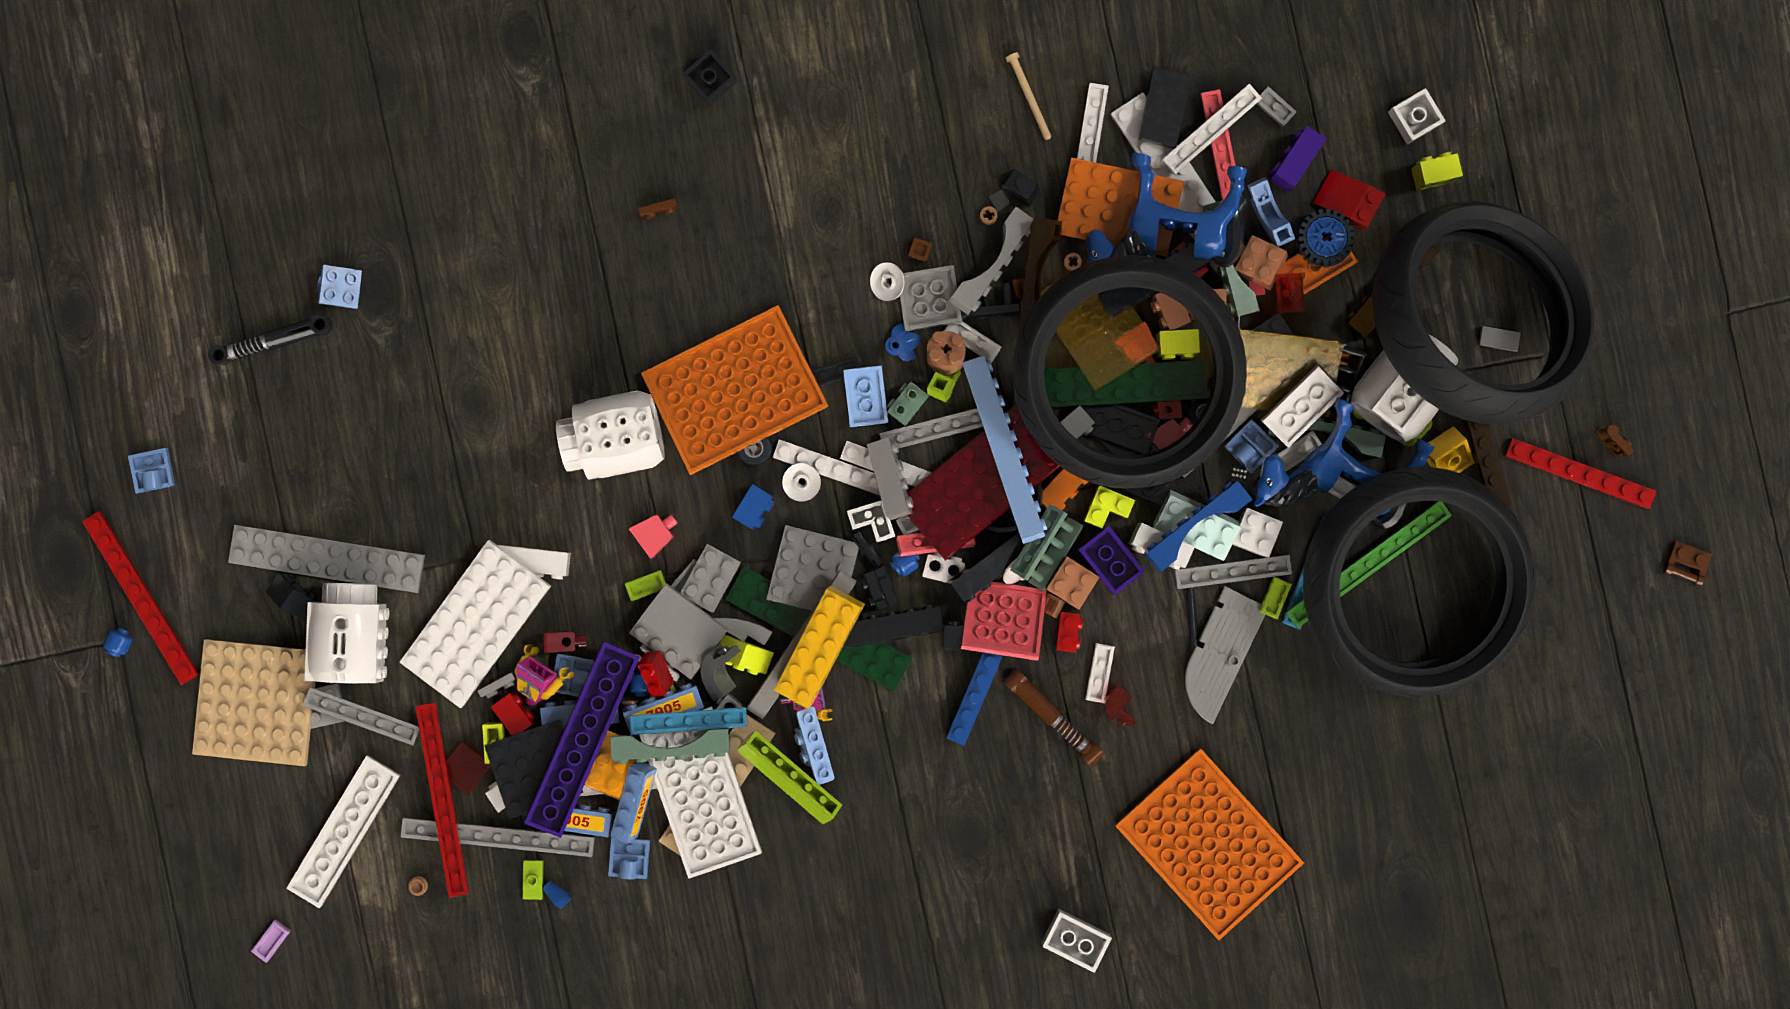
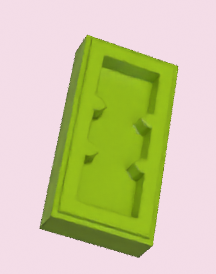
[625,570,666,601]
[1259,576,1292,619]
[523,860,544,900]

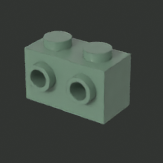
[887,382,929,426]

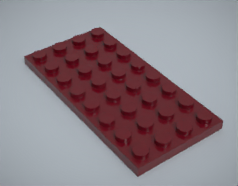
[907,405,1060,561]

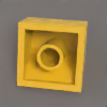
[1427,426,1475,473]

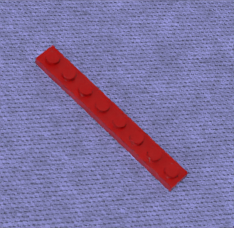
[1504,438,1656,509]

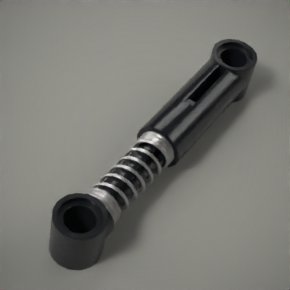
[208,314,333,366]

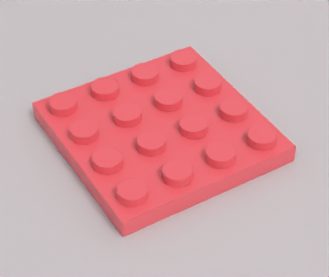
[961,582,1047,661]

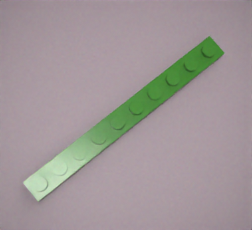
[1285,501,1452,628]

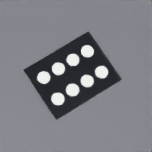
[1230,465,1249,481]

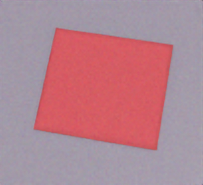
[1249,281,1266,296]

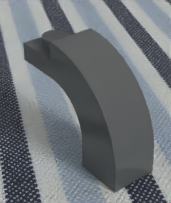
[700,644,740,701]

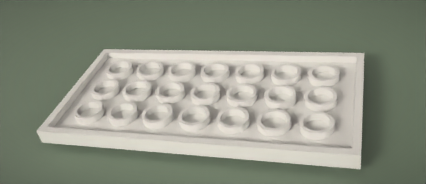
[400,540,551,708]
[639,707,762,878]

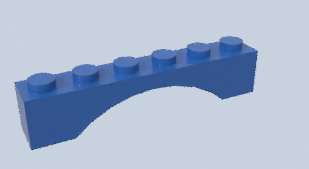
[1144,481,1252,573]
[946,652,1003,746]

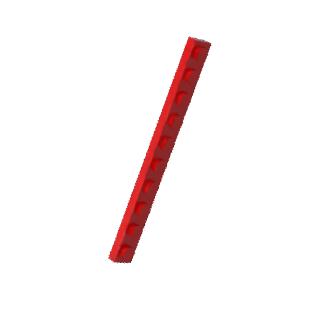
[82,511,200,685]
[416,703,469,898]

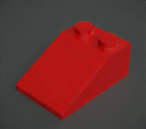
[1313,170,1385,231]

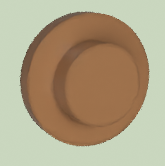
[408,876,428,896]

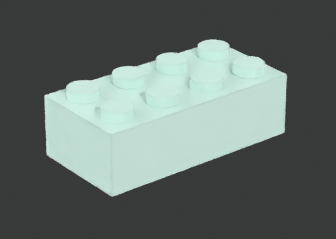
[1153,490,1241,561]

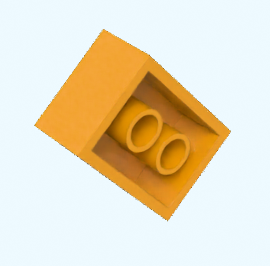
[584,731,636,800]

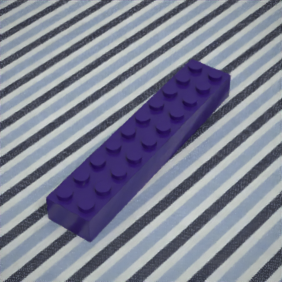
[524,641,640,838]

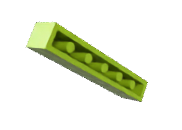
[737,730,842,824]

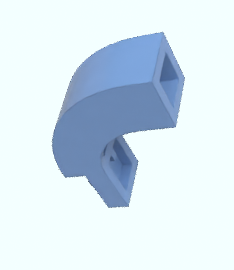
[1247,177,1295,247]

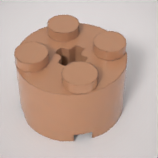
[927,331,966,376]

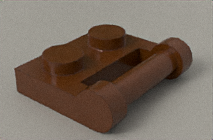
[1595,425,1634,457]
[1663,541,1712,586]

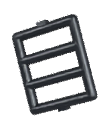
[1296,337,1368,410]

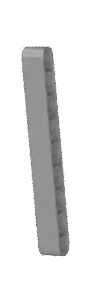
[746,570,857,719]

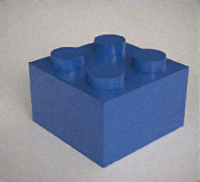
[732,484,775,530]

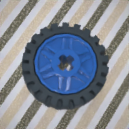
[1296,209,1355,268]

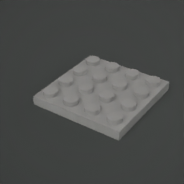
[766,525,859,611]

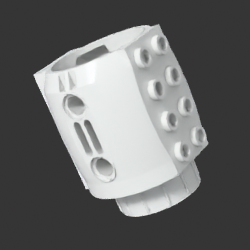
[1351,335,1458,443]
[556,391,665,480]
[305,583,389,683]

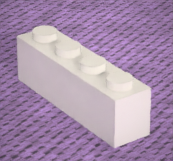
[498,545,571,579]

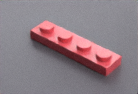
[896,533,975,557]

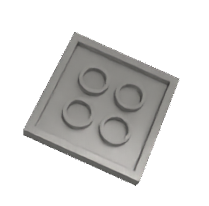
[900,265,962,331]

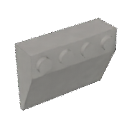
[630,584,728,679]

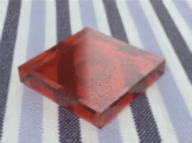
[446,741,491,796]

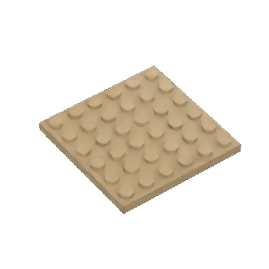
[192,639,315,766]

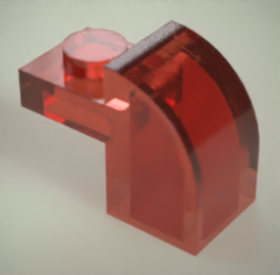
[1104,684,1136,728]

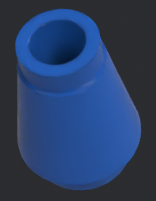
[543,881,571,909]

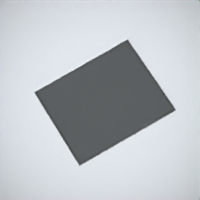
[989,189,1010,212]

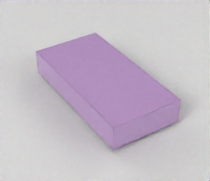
[251,919,291,963]

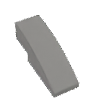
[714,618,773,645]

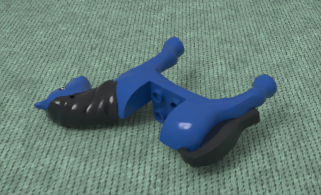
[1085,153,1248,268]
[1251,397,1435,529]

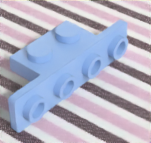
[794,706,834,785]

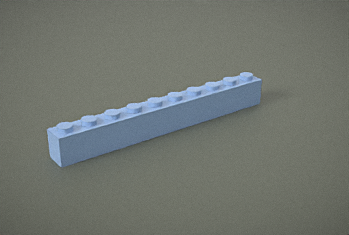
[962,356,1047,544]

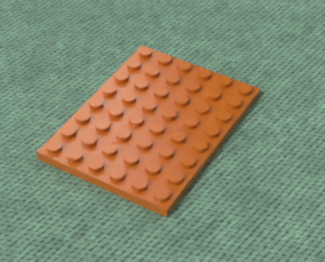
[641,305,829,475]
[1115,748,1304,940]

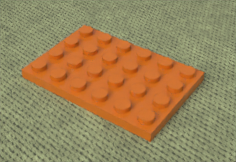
[1057,157,1184,257]

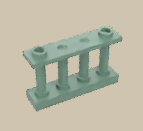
[1010,504,1084,592]

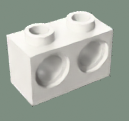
[922,552,965,582]

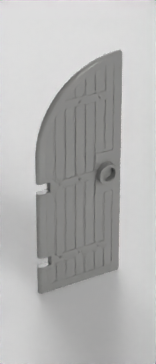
[1185,586,1265,724]

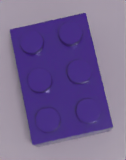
[1269,126,1327,193]
[1077,526,1145,595]

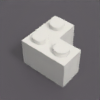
[847,500,895,542]

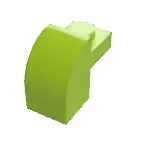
[927,370,961,402]

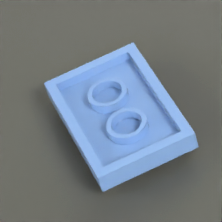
[843,365,888,427]

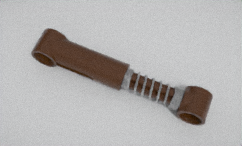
[1002,667,1105,767]

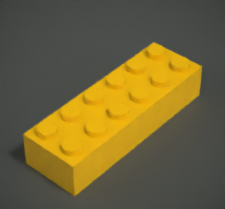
[774,586,865,709]

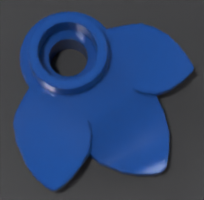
[885,323,921,361]

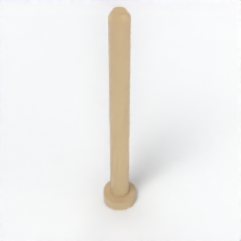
[1006,52,1051,140]

